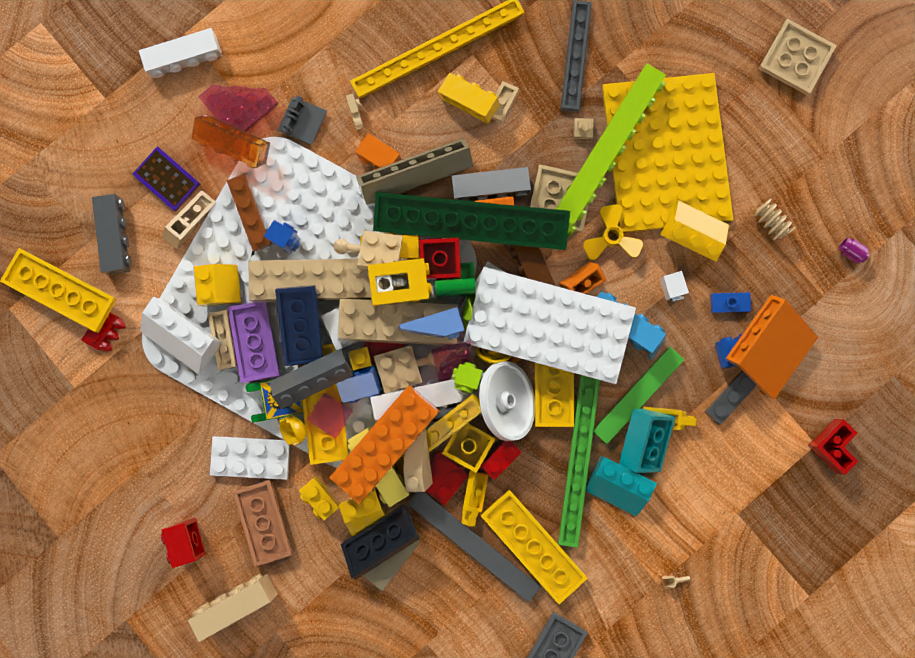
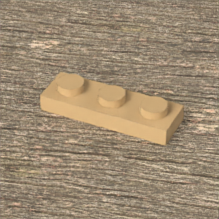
[208,310,238,370]

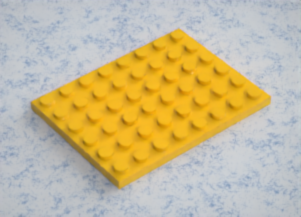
[602,73,734,233]

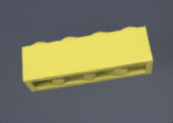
[347,426,411,507]

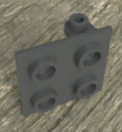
[278,96,327,145]

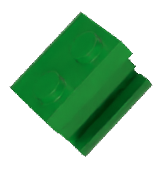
[435,262,476,299]

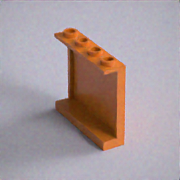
[726,295,819,399]

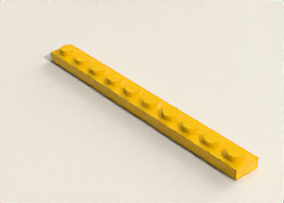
[350,0,525,99]

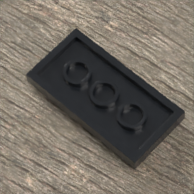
[341,504,419,580]

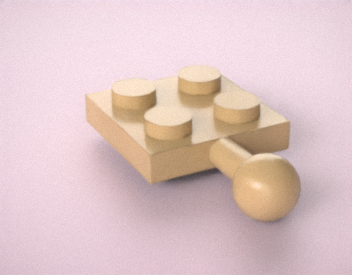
[334,231,403,270]
[374,345,443,394]

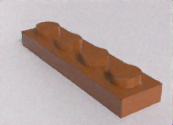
[226,174,272,252]

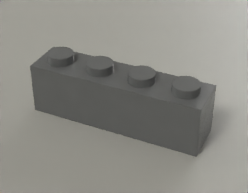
[92,194,132,275]
[269,349,353,409]

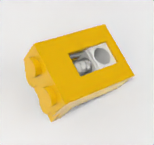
[368,258,432,307]

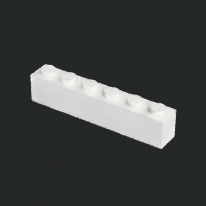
[370,372,485,420]

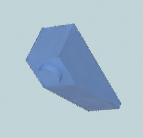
[398,307,464,340]

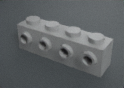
[452,167,531,201]

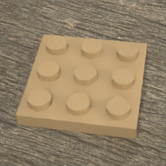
[758,19,837,96]
[530,164,589,233]

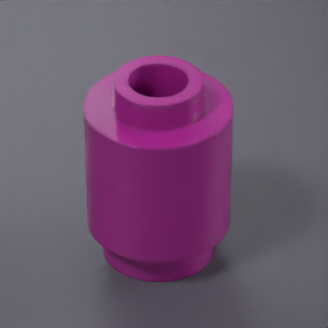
[838,237,870,264]

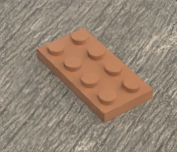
[233,479,293,567]

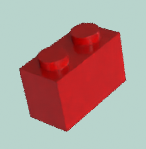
[481,441,522,480]

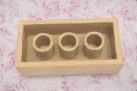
[188,573,278,642]

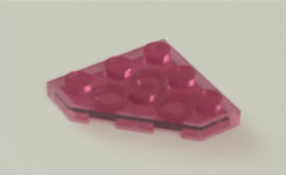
[198,84,279,140]

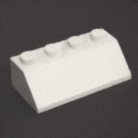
[140,297,222,374]

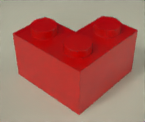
[808,419,858,475]

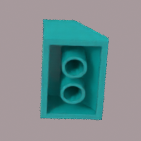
[619,409,676,473]
[585,456,657,517]

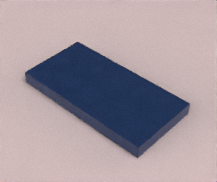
[275,285,324,366]

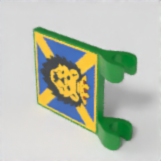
[246,380,304,423]

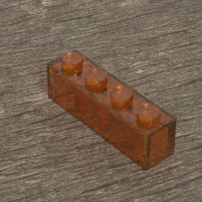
[191,114,270,168]

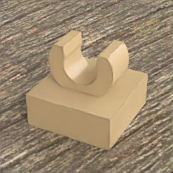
[573,118,593,139]

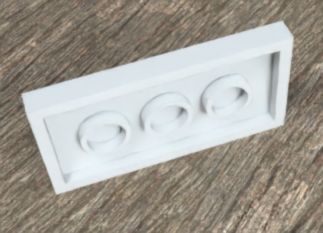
[210,436,291,480]

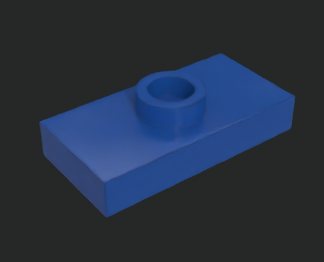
[710,292,751,313]

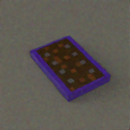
[132,146,201,212]

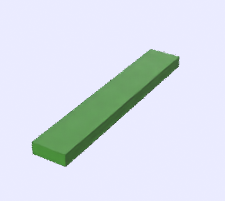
[593,347,685,444]

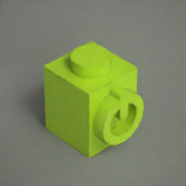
[451,362,483,394]

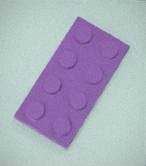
[228,302,280,383]

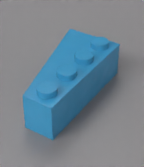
[597,291,666,360]

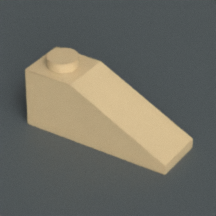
[162,190,216,248]
[404,428,433,492]

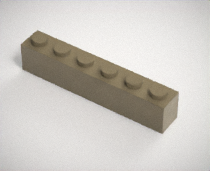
[356,138,473,205]

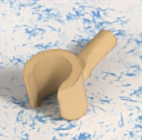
[662,576,690,588]

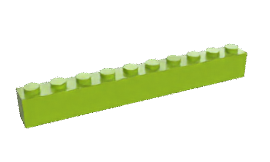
[556,63,666,237]

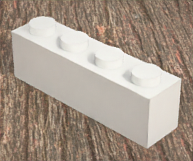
[139,28,222,78]

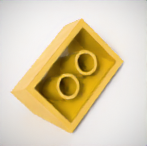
[660,200,729,262]

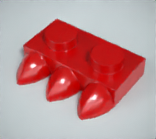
[81,312,126,352]

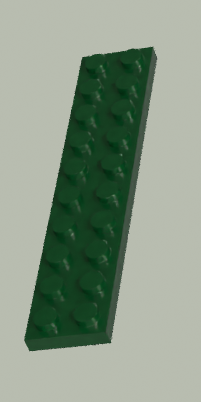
[373,192,570,250]

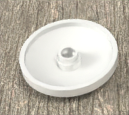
[479,362,535,441]

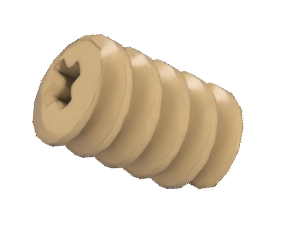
[753,198,796,241]

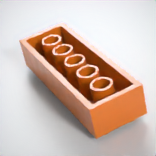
[329,385,440,504]

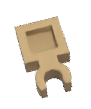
[346,94,364,130]

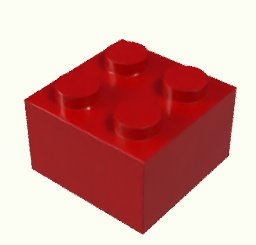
[419,238,461,281]
[161,517,206,568]

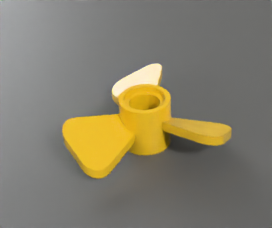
[583,204,643,261]

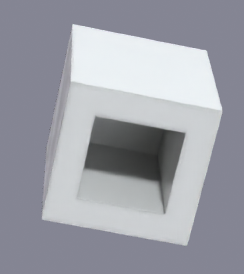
[660,271,689,302]

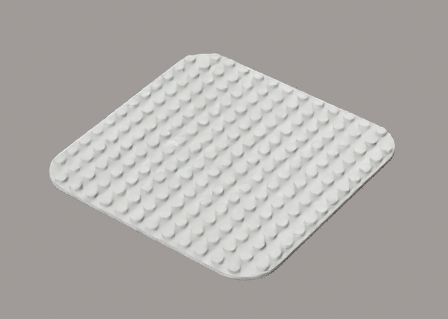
[142,137,477,468]

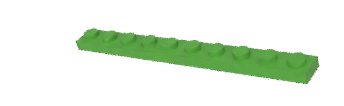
[558,375,600,548]

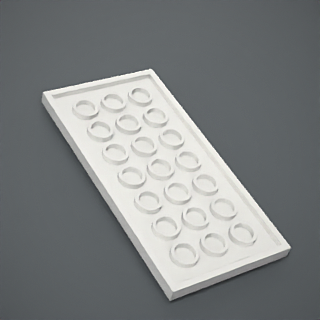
[463,267,636,384]

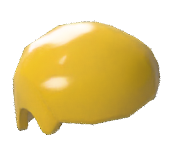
[279,416,306,446]

